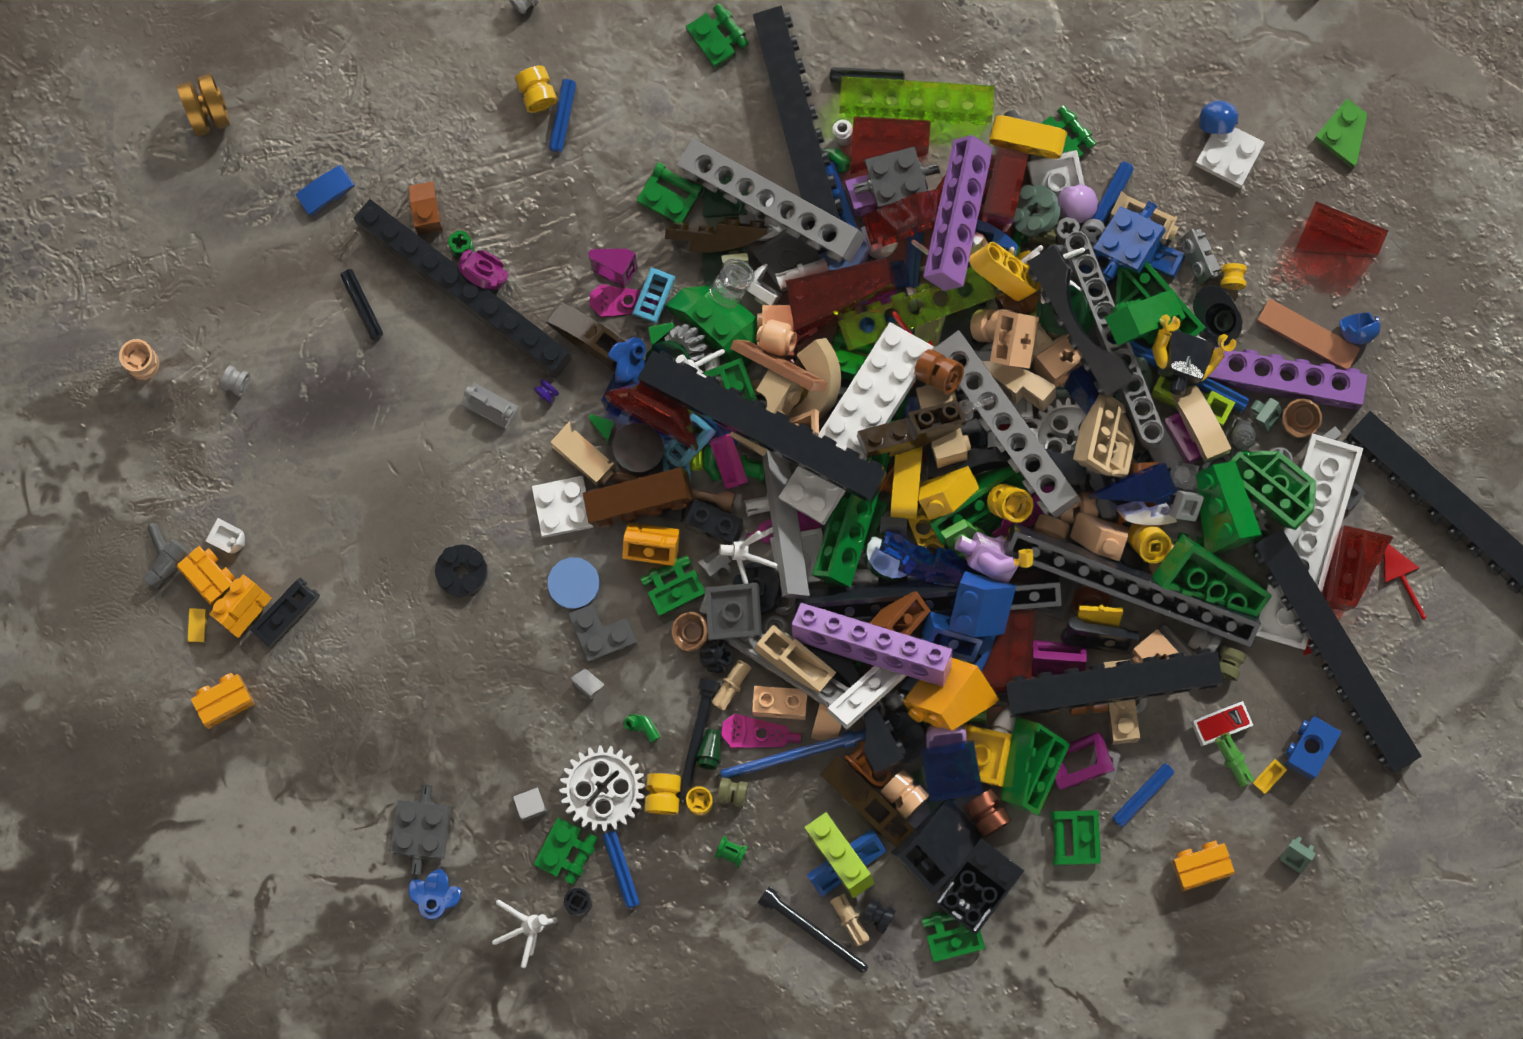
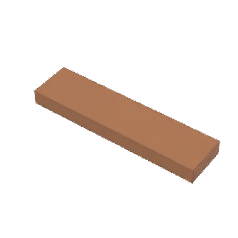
[1256,298,1361,371]
[730,340,828,392]

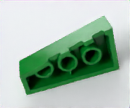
[1152,534,1272,617]

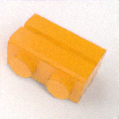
[622,522,680,566]
[176,546,236,607]
[209,574,272,638]
[191,673,255,729]
[1172,841,1235,892]

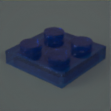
[921,740,983,802]

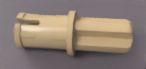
[712,659,752,710]
[830,893,869,946]

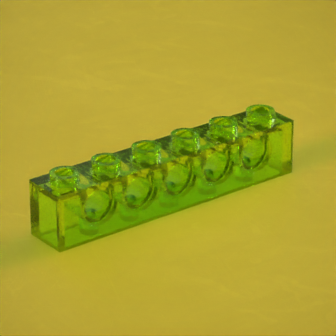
[839,76,994,126]
[838,267,996,351]

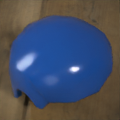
[1199,100,1239,134]
[1339,312,1381,345]

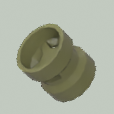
[1219,646,1247,681]
[717,777,748,808]

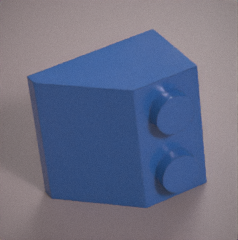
[948,571,1017,637]

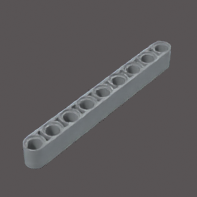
[1064,231,1164,449]

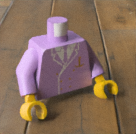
[955,527,1033,583]

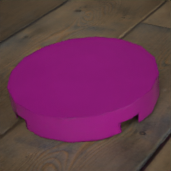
[458,249,508,290]

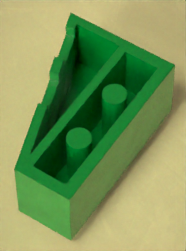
[1105,289,1186,346]
[1196,461,1262,555]
[1000,717,1070,816]

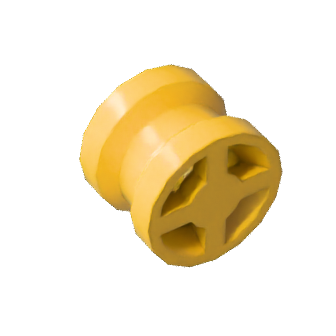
[1220,263,1247,290]

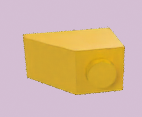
[919,466,979,520]

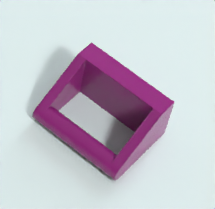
[588,248,638,288]
[1031,640,1087,676]
[1055,731,1115,790]

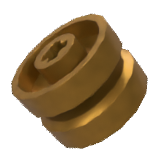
[177,73,231,137]

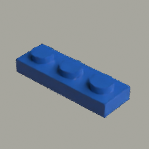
[807,829,886,897]

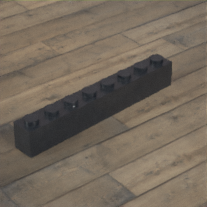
[1005,649,1223,718]

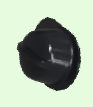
[1193,285,1243,345]

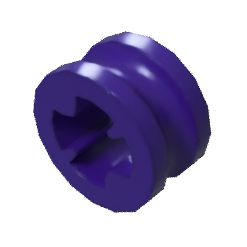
[534,379,559,404]

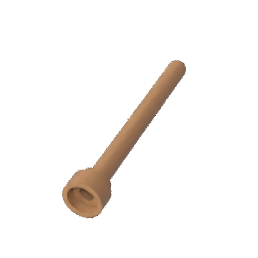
[612,472,736,513]

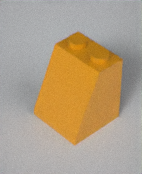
[903,658,999,731]

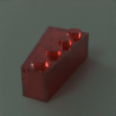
[785,258,896,336]

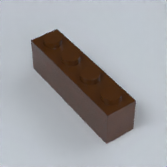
[583,467,694,529]

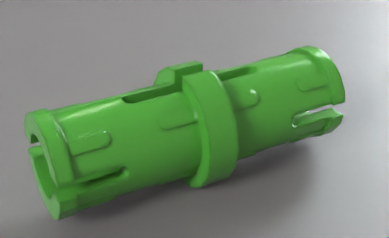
[1215,733,1255,787]

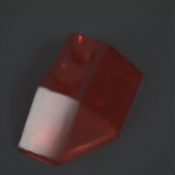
[604,383,699,452]

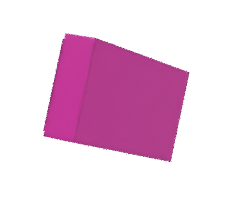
[709,433,748,489]

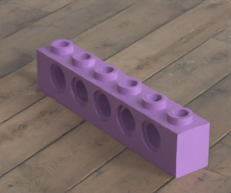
[923,135,993,291]
[1208,345,1368,411]
[792,603,953,687]

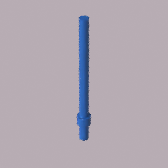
[721,729,866,779]

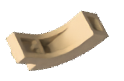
[788,338,841,419]

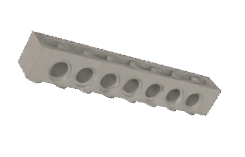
[677,138,866,263]
[935,330,1081,519]

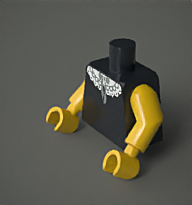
[1152,315,1236,395]

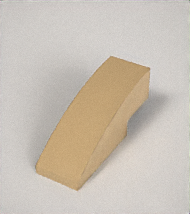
[982,361,1056,412]
[1172,385,1231,463]
[754,625,836,693]

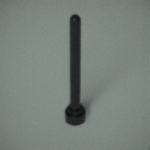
[677,678,721,804]
[757,886,868,973]

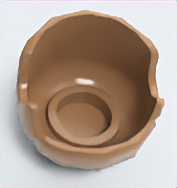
[1282,399,1322,438]
[671,612,709,652]

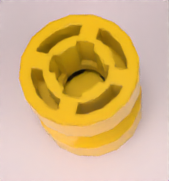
[686,787,713,816]

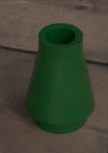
[695,729,722,770]

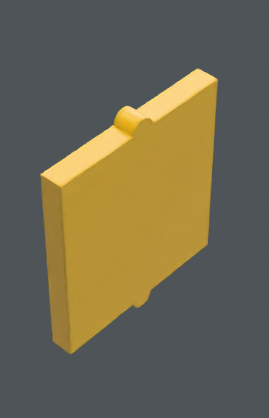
[1077,605,1123,628]

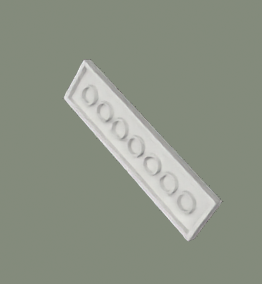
[779,322,935,525]
[1256,434,1363,650]

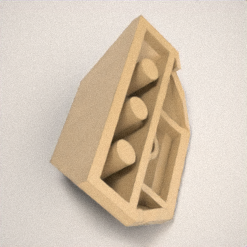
[1073,394,1135,478]

